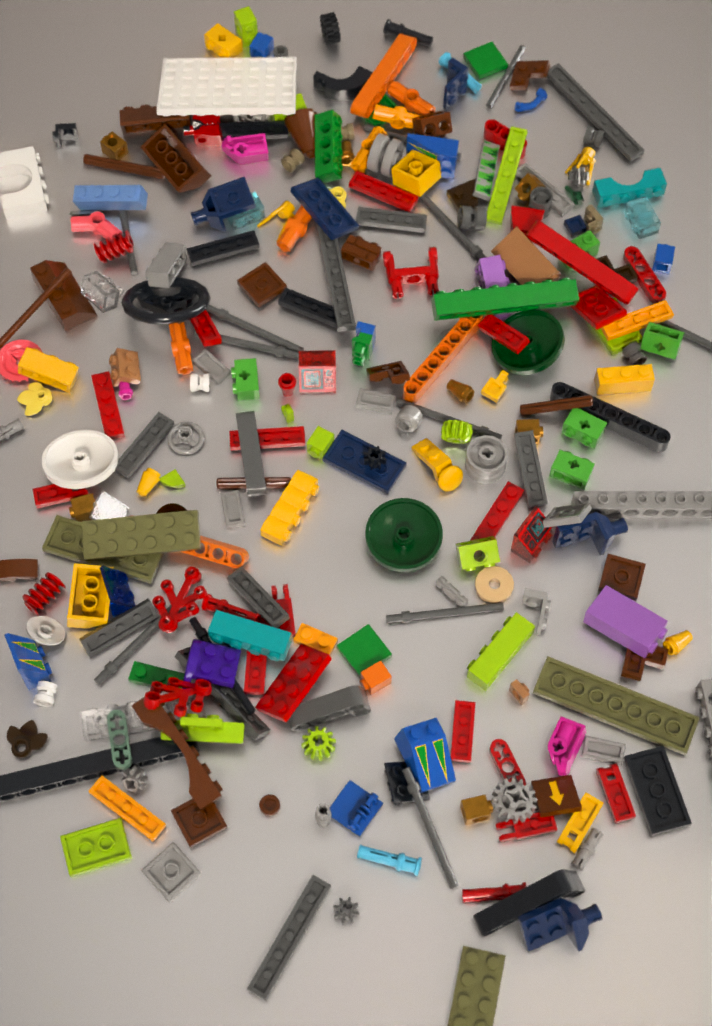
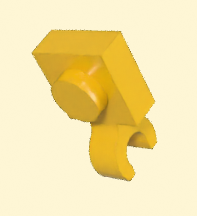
[481,370,509,403]

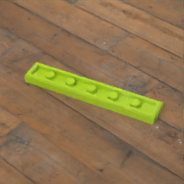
[487,126,528,225]

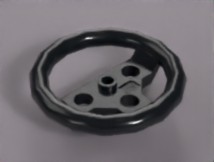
[121,277,211,325]

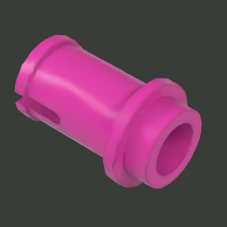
[118,381,133,400]

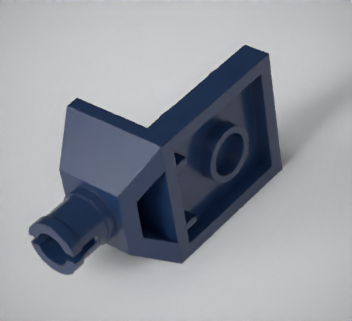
[190,176,256,232]
[552,512,628,556]
[518,898,603,952]

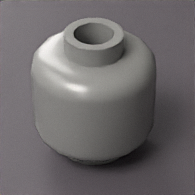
[395,405,423,432]

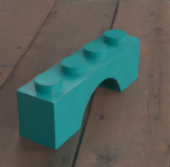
[592,168,667,207]

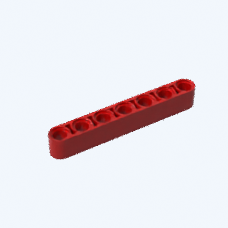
[526,220,639,305]

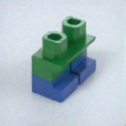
[352,321,376,366]

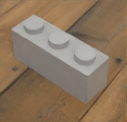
[145,242,188,289]

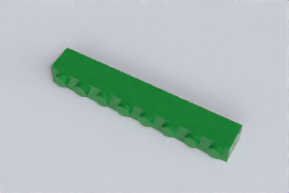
[431,278,579,321]

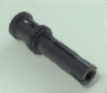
[383,19,434,48]

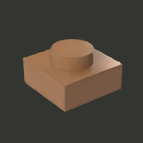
[509,679,530,705]

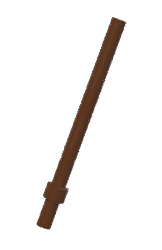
[0,267,72,349]

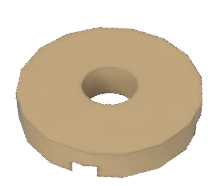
[475,566,514,604]

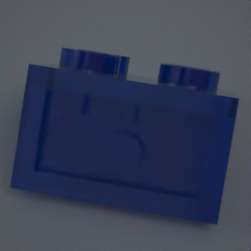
[100,566,136,617]

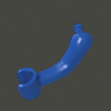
[515,88,548,112]

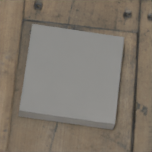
[543,503,592,528]
[141,842,201,903]

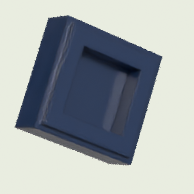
[564,215,587,237]

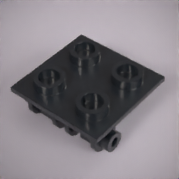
[384,761,430,807]

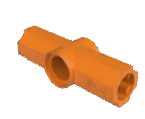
[387,81,436,116]
[277,205,312,252]
[169,322,193,375]

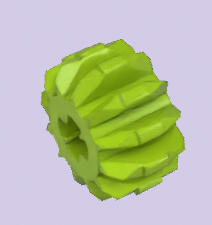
[441,420,473,445]
[301,726,336,761]

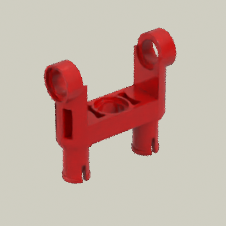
[383,247,439,299]

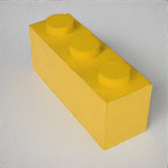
[18,347,79,393]
[594,364,655,395]

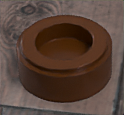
[259,794,280,817]

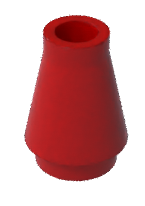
[278,373,297,397]

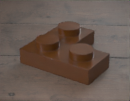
[509,60,550,91]
[366,361,410,384]
[621,646,669,681]

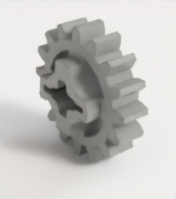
[491,777,537,824]

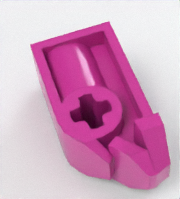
[221,133,269,165]
[548,716,586,775]

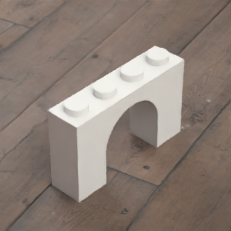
[0,146,49,219]

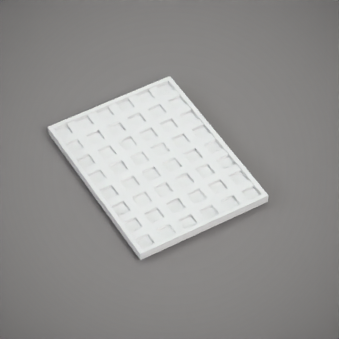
[157,57,297,116]

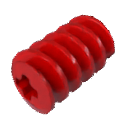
[94,230,134,263]
[22,572,66,616]

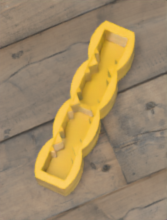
[260,470,320,545]

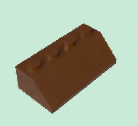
[119,105,190,135]
[140,124,211,193]
[30,260,97,332]

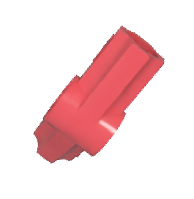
[71,211,122,242]

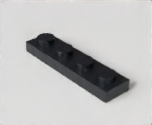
[219,121,289,141]
[187,230,260,266]
[278,288,337,328]

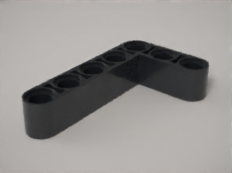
[473,869,586,937]

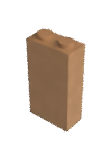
[491,226,562,285]

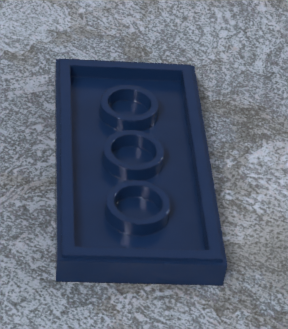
[290,178,359,240]
[323,430,407,494]

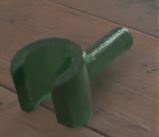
[565,186,584,205]

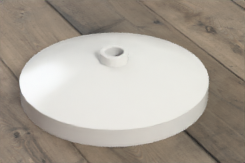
[42,430,119,489]

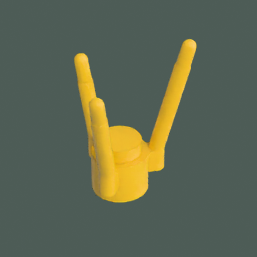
[565,147,596,185]
[257,201,295,242]

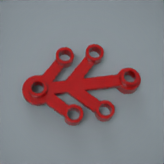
[152,567,207,633]
[143,677,212,717]

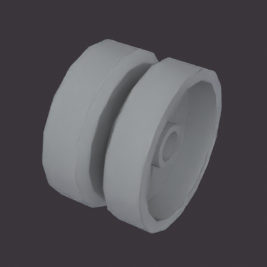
[367,133,404,178]
[465,435,508,484]

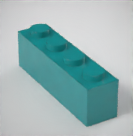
[208,610,292,662]

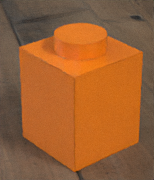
[359,661,392,695]

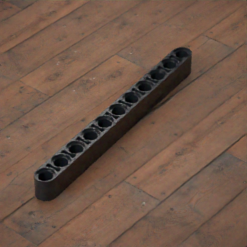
[0,737,200,802]

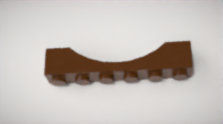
[131,697,223,812]

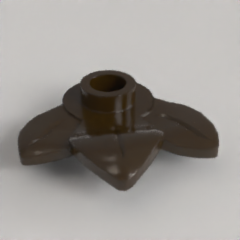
[7,720,48,759]

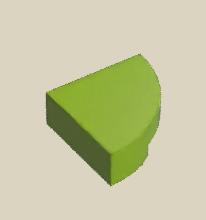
[281,404,294,423]
[159,469,185,489]

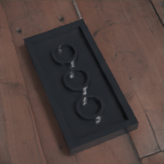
[624,746,692,836]

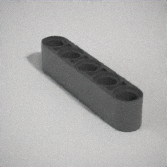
[236,411,267,497]

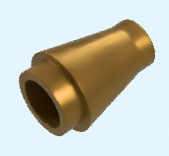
[341,141,355,166]
[446,379,475,403]

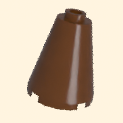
[284,108,317,159]

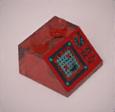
[299,350,336,394]
[511,506,553,563]

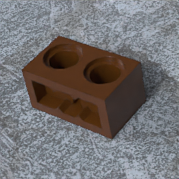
[412,110,453,138]

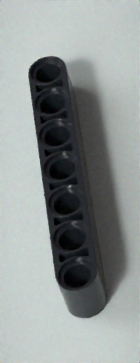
[550,382,671,452]

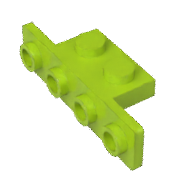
[161,714,244,744]

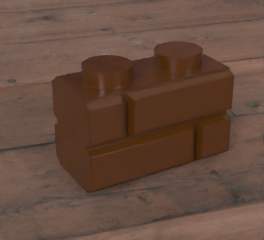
[341,234,382,272]

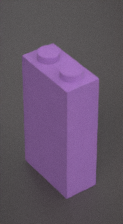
[583,585,668,658]

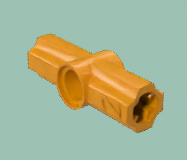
[372,104,420,129]
[351,126,387,173]

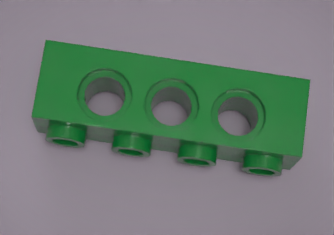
[315,110,343,184]

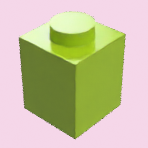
[307,426,334,460]

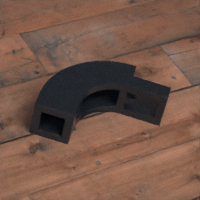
[313,66,373,101]

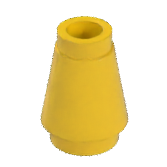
[136,468,161,497]
[663,630,693,655]

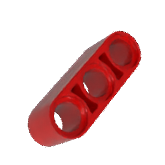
[483,119,527,159]

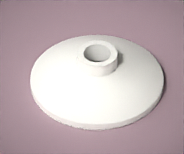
[26,616,65,646]

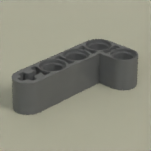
[289,685,371,731]

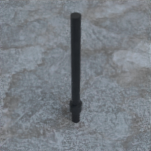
[189,617,256,715]

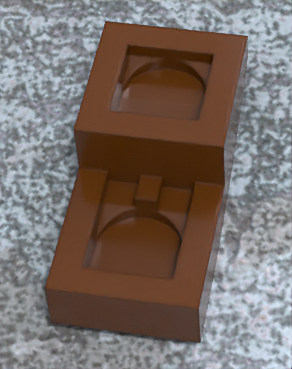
[0,559,38,582]

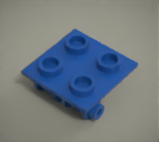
[329,780,384,837]

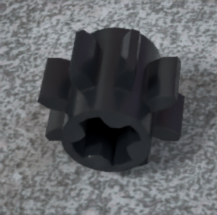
[363,446,386,470]

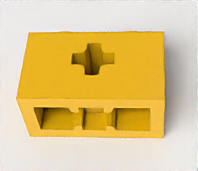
[204,23,243,58]

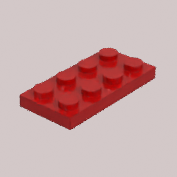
[255,644,332,723]

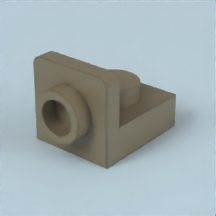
[584,204,604,234]

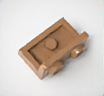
[109,348,141,387]

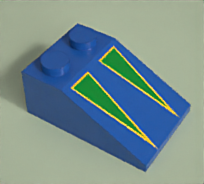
[406,133,459,178]
[4,633,52,691]
[394,717,456,793]

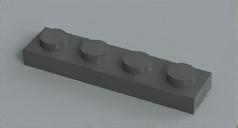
[356,207,427,233]
[115,412,174,479]
[514,430,548,508]
[226,566,290,628]
[79,599,159,657]

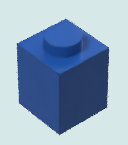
[250,32,274,57]
[652,244,675,274]

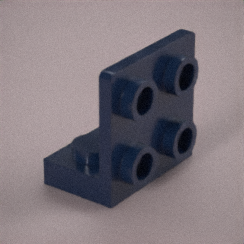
[443,57,469,110]

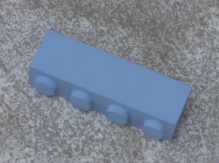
[73,185,148,210]

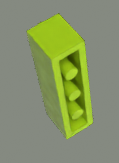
[467,612,535,691]

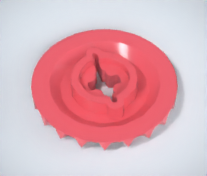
[0,340,43,382]

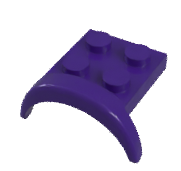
[182,639,241,689]

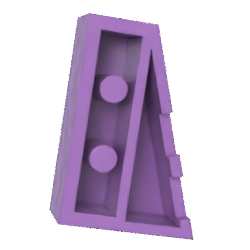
[474,255,510,289]

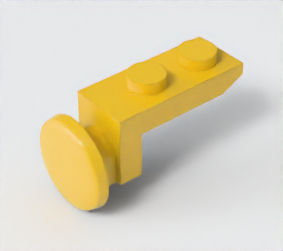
[411,438,463,492]

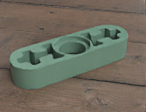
[107,710,133,770]

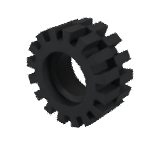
[320,12,341,45]

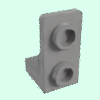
[522,588,551,635]

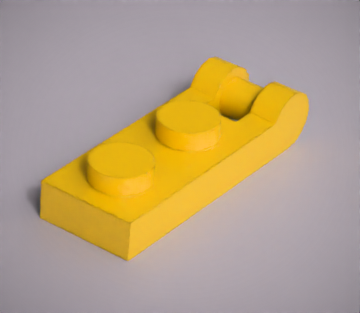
[557,792,604,853]

